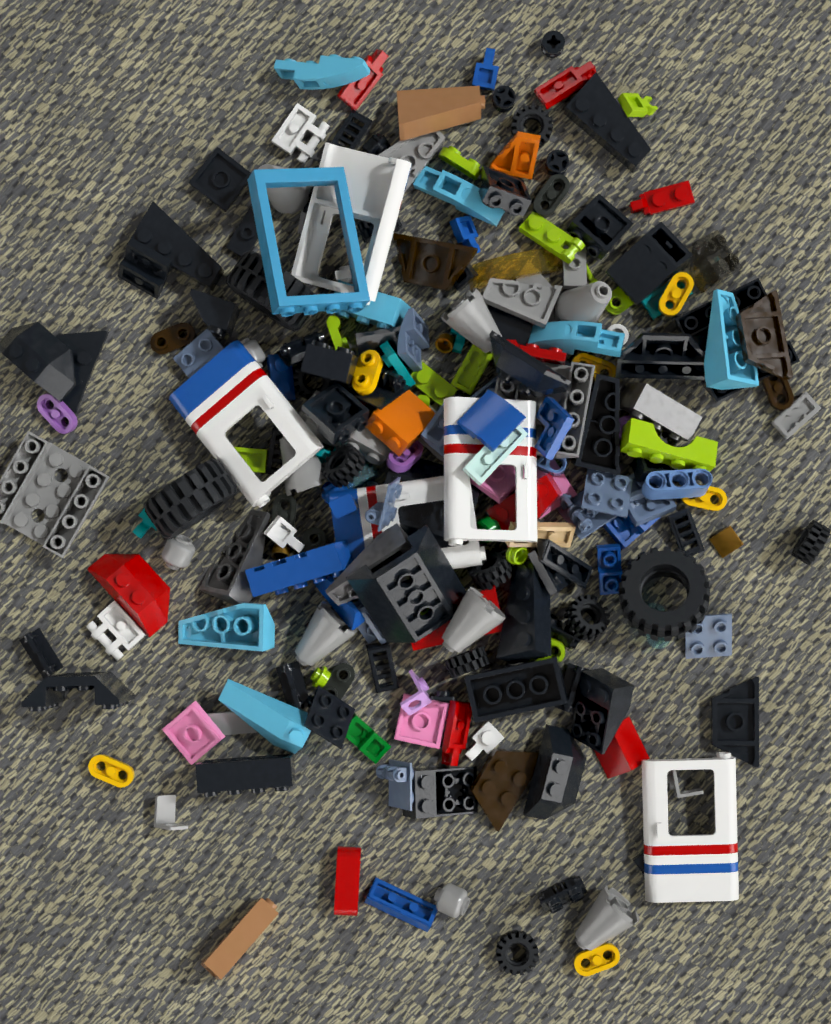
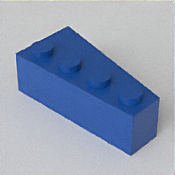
[245,540,353,597]

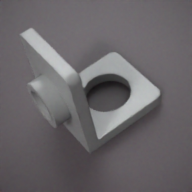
[667,770,704,798]
[154,794,188,830]

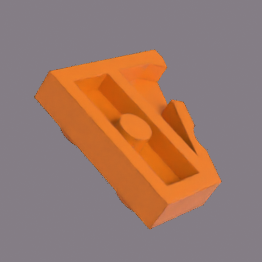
[489,131,541,180]

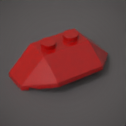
[87,554,170,638]

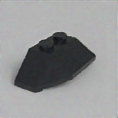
[0,322,76,402]
[489,330,572,397]
[615,332,705,380]
[523,724,587,820]

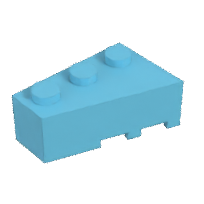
[334,280,411,329]

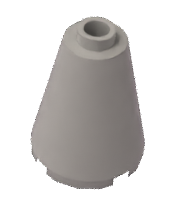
[258,164,311,214]
[555,281,612,323]
[441,287,502,354]
[279,436,329,496]
[442,587,505,653]
[295,601,357,666]
[575,886,640,951]

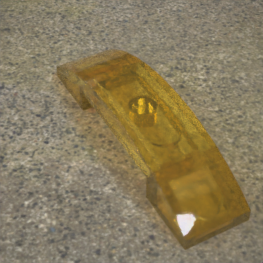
[471,248,563,288]

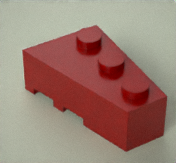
[486,473,562,548]

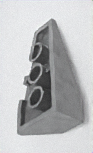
[199,510,270,605]
[325,523,412,606]

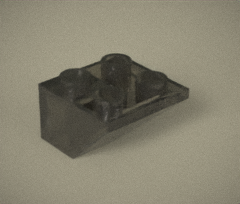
[689,230,743,294]

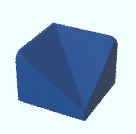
[328,494,359,519]

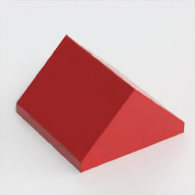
[594,716,650,779]

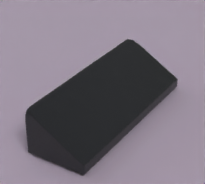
[537,538,593,589]

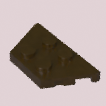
[393,233,478,291]
[735,290,793,380]
[470,749,539,832]

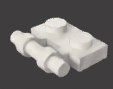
[271,103,330,164]
[86,600,146,661]

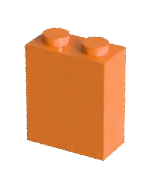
[366,390,436,457]

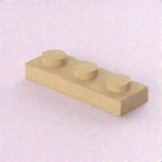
[505,522,576,548]

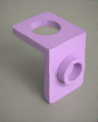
[400,669,432,715]

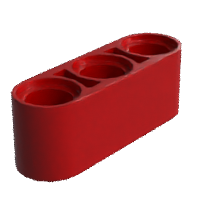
[334,846,361,916]

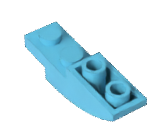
[274,54,371,90]
[413,166,505,227]
[528,321,625,358]

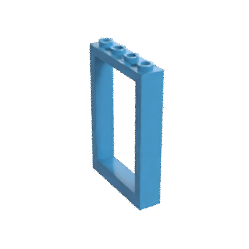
[247,167,370,317]

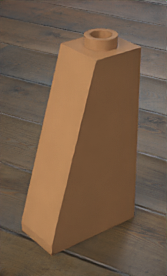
[397,86,485,141]
[201,897,279,980]

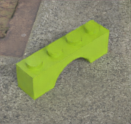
[620,418,718,472]

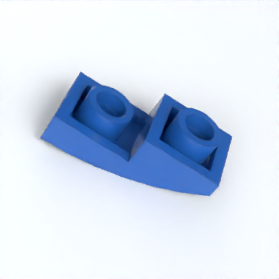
[596,543,623,595]

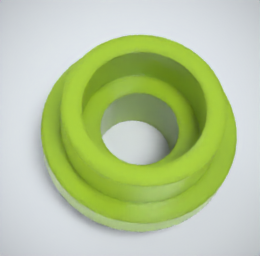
[506,547,529,565]
[310,666,331,688]

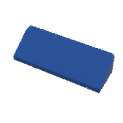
[315,574,365,630]
[364,877,438,932]

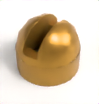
[435,333,455,353]
[271,543,290,560]

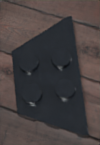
[56,331,109,415]
[711,676,759,767]

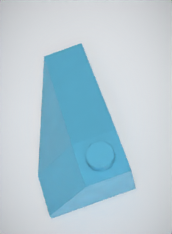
[704,289,759,390]
[178,602,275,652]
[218,679,311,754]

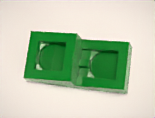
[346,713,391,764]

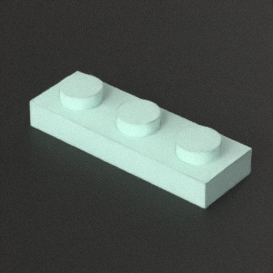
[462,425,528,486]

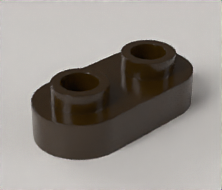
[150,323,196,355]
[761,376,794,411]

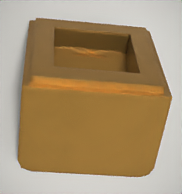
[709,526,744,558]

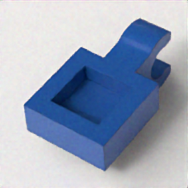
[472,48,499,91]
[449,215,481,254]

